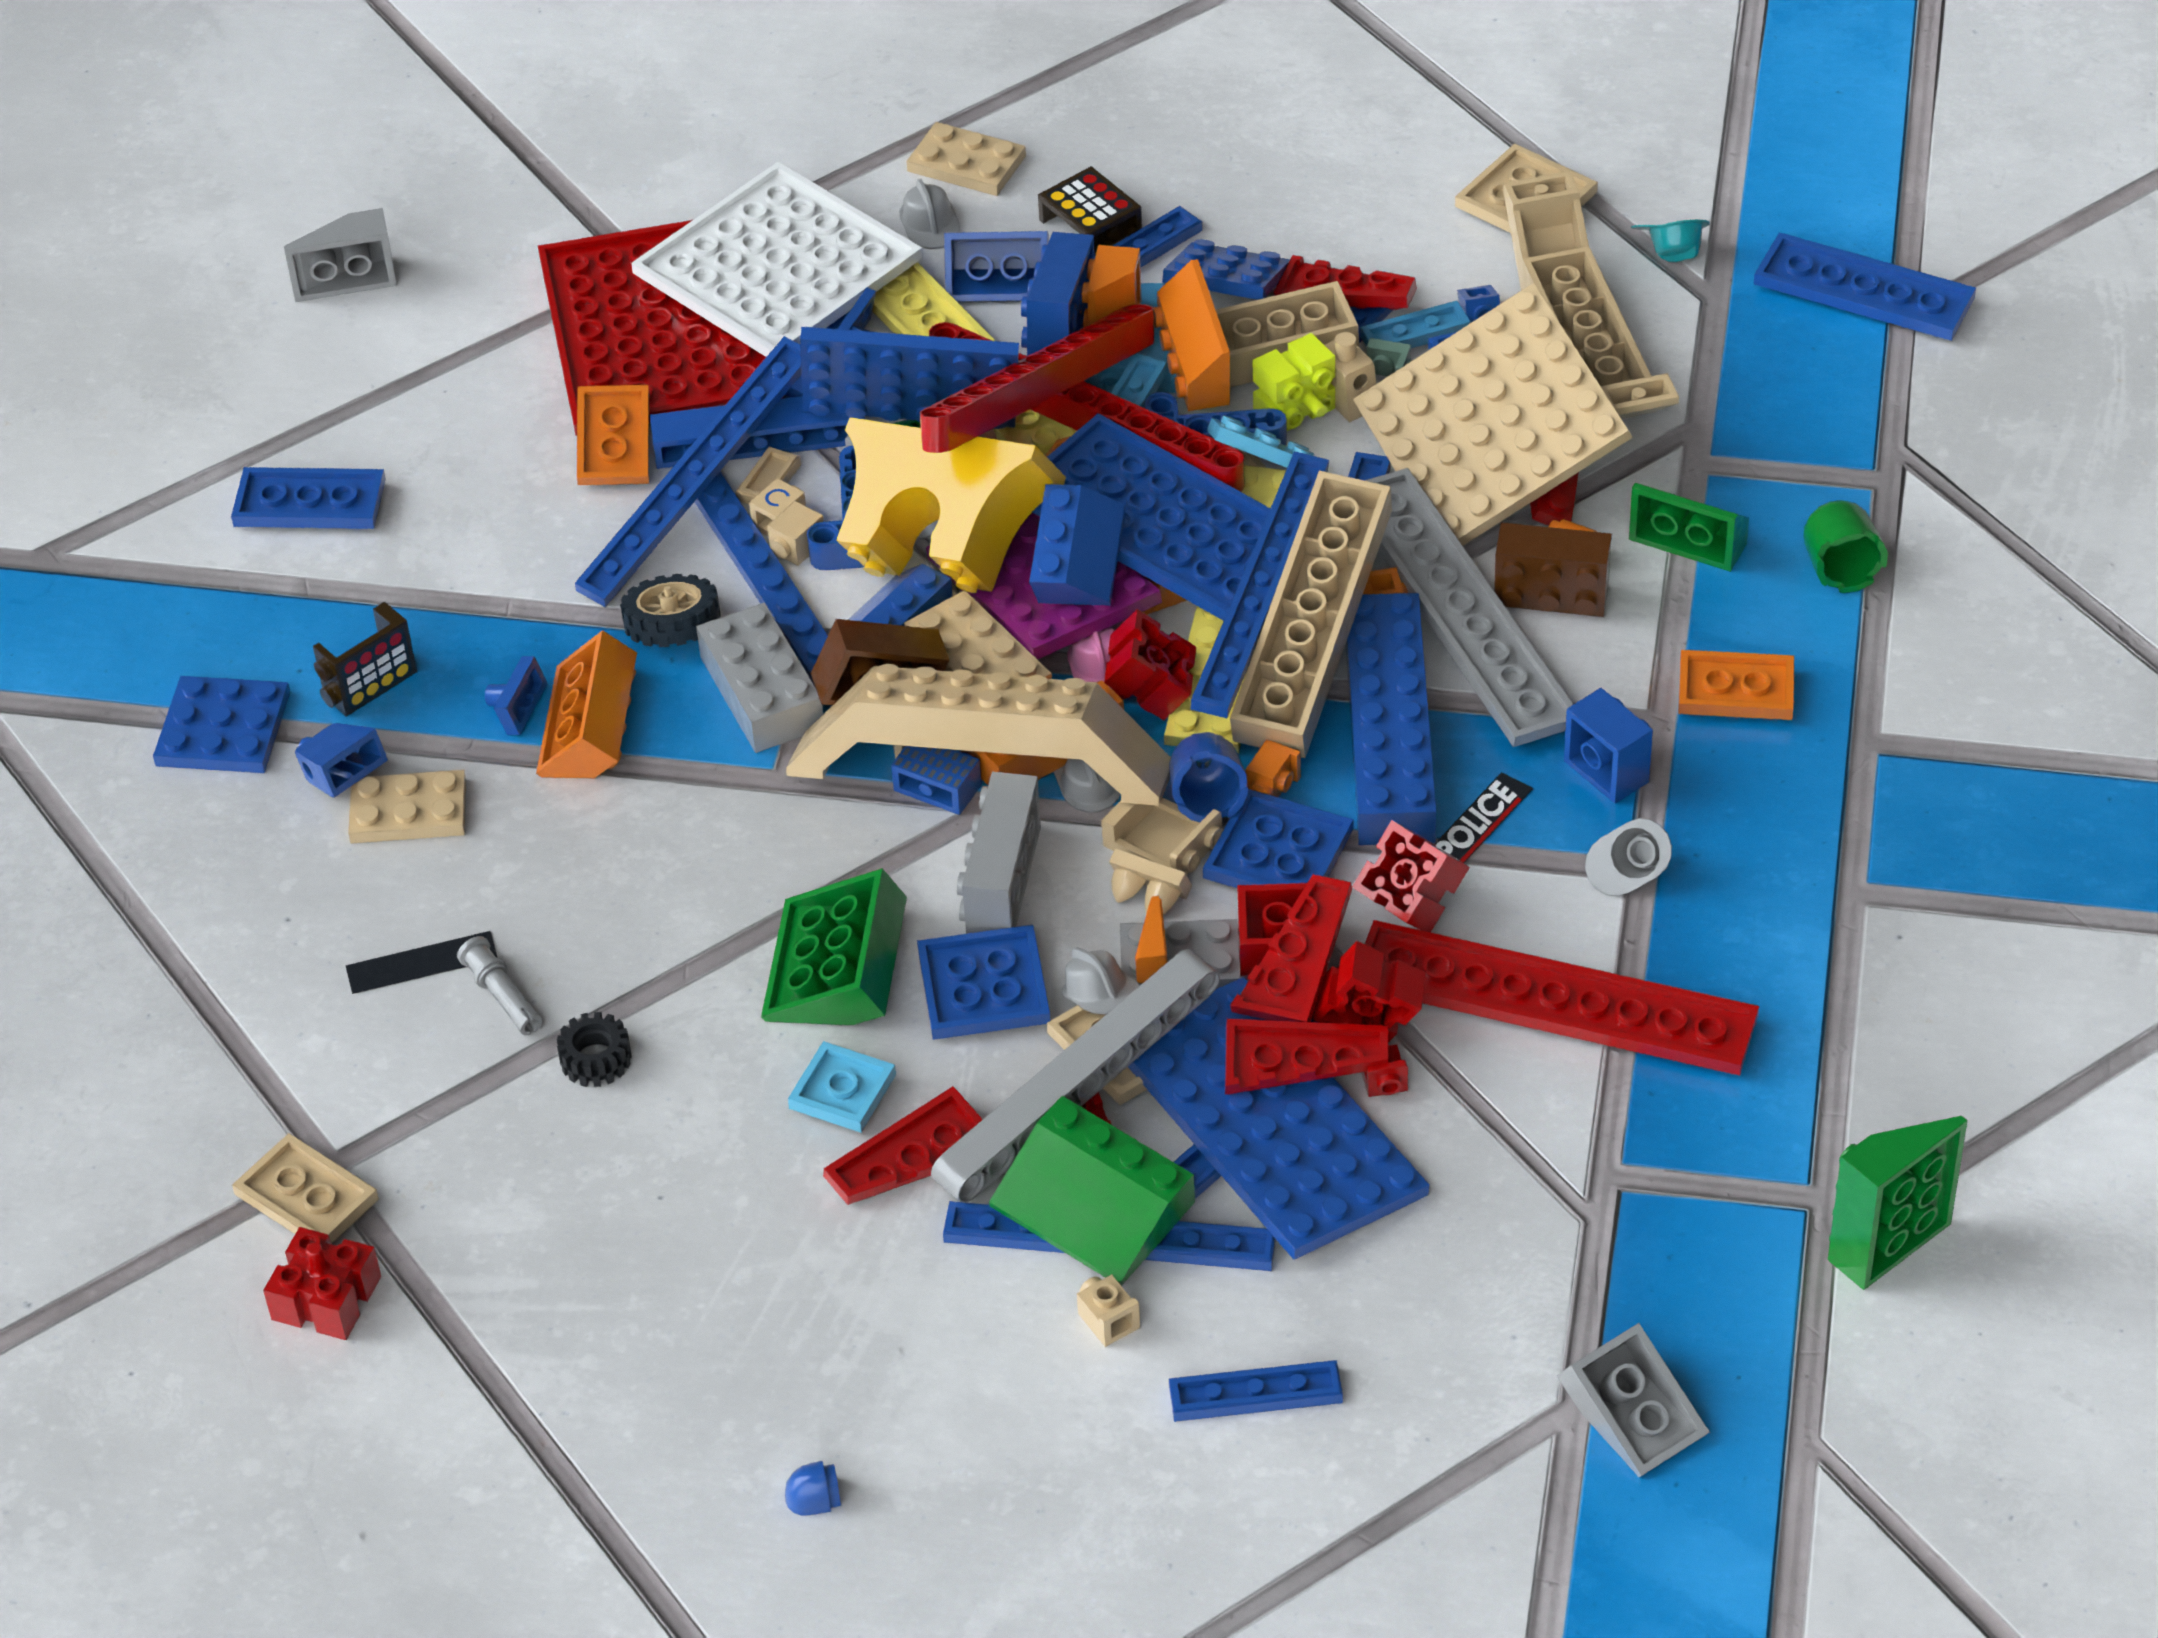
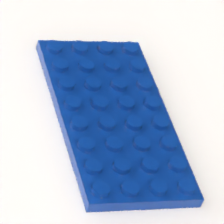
[1032,413,1270,621]
[1128,977,1430,1260]

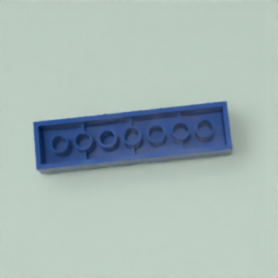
[1346,593,1436,845]

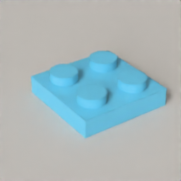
[788,1041,896,1133]

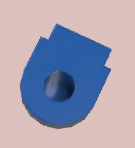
[785,1461,841,1516]

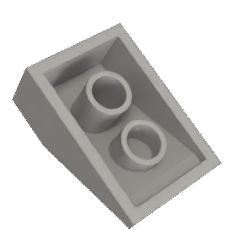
[284,208,397,302]
[1557,1323,1710,1477]

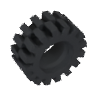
[557,1012,632,1087]

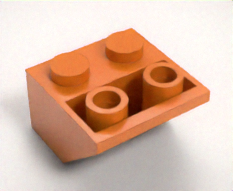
[1082,245,1142,328]

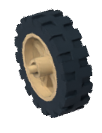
[620,574,721,647]

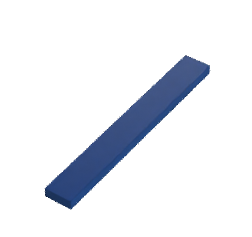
[943,1201,1276,1271]

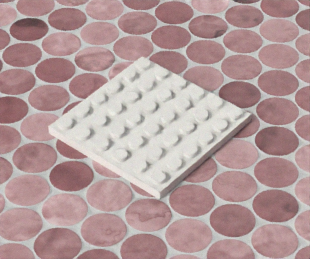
[631,162,923,357]

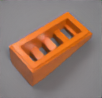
[1135,896,1168,983]

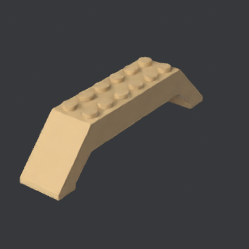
[1503,171,1679,419]
[786,664,1171,806]

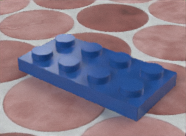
[231,467,386,529]

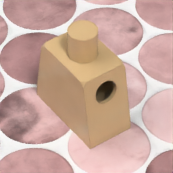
[1324,332,1376,423]

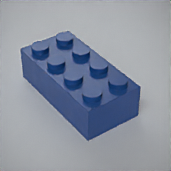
[1021,232,1094,356]

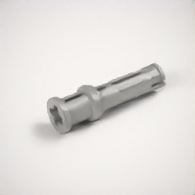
[457,936,543,1035]

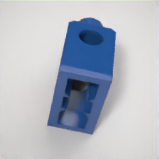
[295,723,388,798]

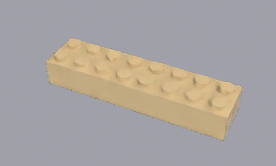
[1230,471,1392,758]

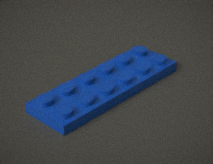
[1754,232,1976,341]

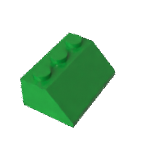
[1629,483,1749,572]

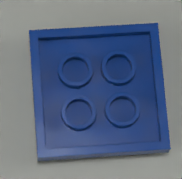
[1162,239,1290,300]
[153,676,291,773]
[1203,789,1354,888]
[917,925,1051,1040]

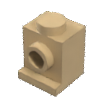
[1077,1275,1140,1347]

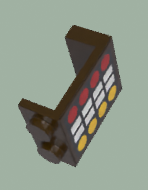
[1038,166,1142,256]
[313,602,417,717]

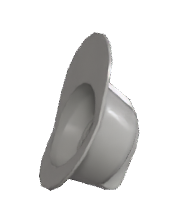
[899,179,960,249]
[1054,759,1120,813]
[1585,818,1672,896]
[1062,947,1140,1015]

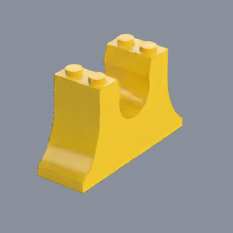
[836,417,1066,593]

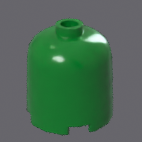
[1803,500,1888,593]

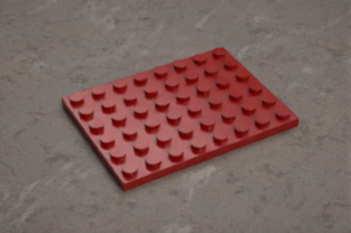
[538,220,783,436]

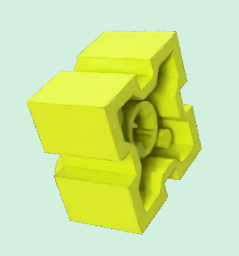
[1252,333,1335,431]

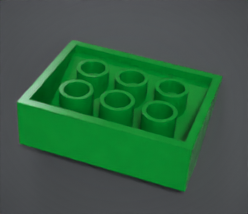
[761,868,907,1025]
[989,1096,1195,1286]
[1827,1116,1968,1290]

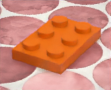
[577,385,649,485]
[1678,650,1794,720]

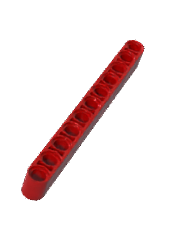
[920,304,1155,453]
[929,322,1245,492]

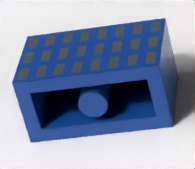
[891,746,982,815]

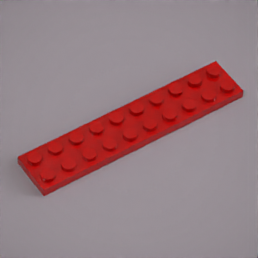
[1364,920,1759,1076]

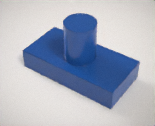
[485,656,548,735]

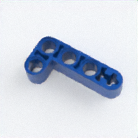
[1145,392,1287,449]
[807,445,864,570]

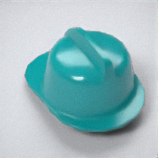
[1631,219,1710,262]

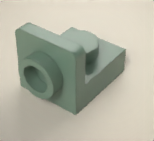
[1367,338,1413,376]

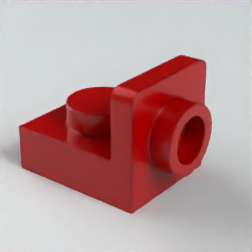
[1361,1044,1408,1097]

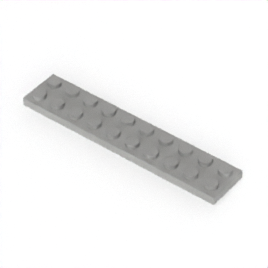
[1365,468,1573,747]

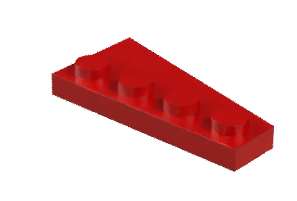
[1225,1018,1388,1095]

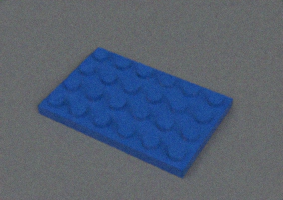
[800,327,1019,429]

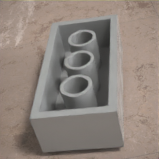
[696,602,823,753]
[957,771,1041,934]

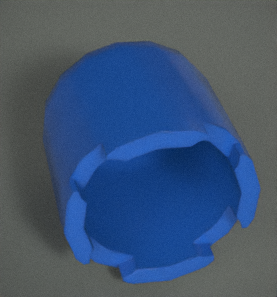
[1169,732,1248,822]

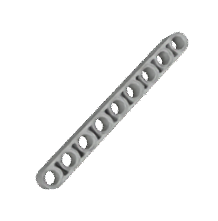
[931,949,1220,1203]

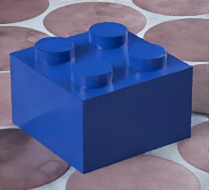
[1564,688,1653,804]

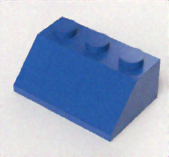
[944,231,1049,302]
[1029,484,1126,606]
[848,563,953,626]

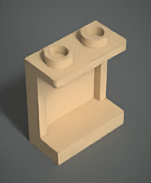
[1101,797,1223,875]

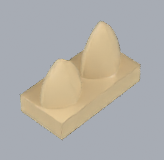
[1109,848,1192,915]

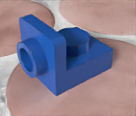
[1457,285,1500,323]

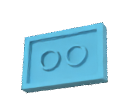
[1207,415,1314,468]

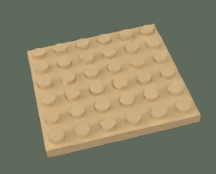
[1353,283,1633,546]

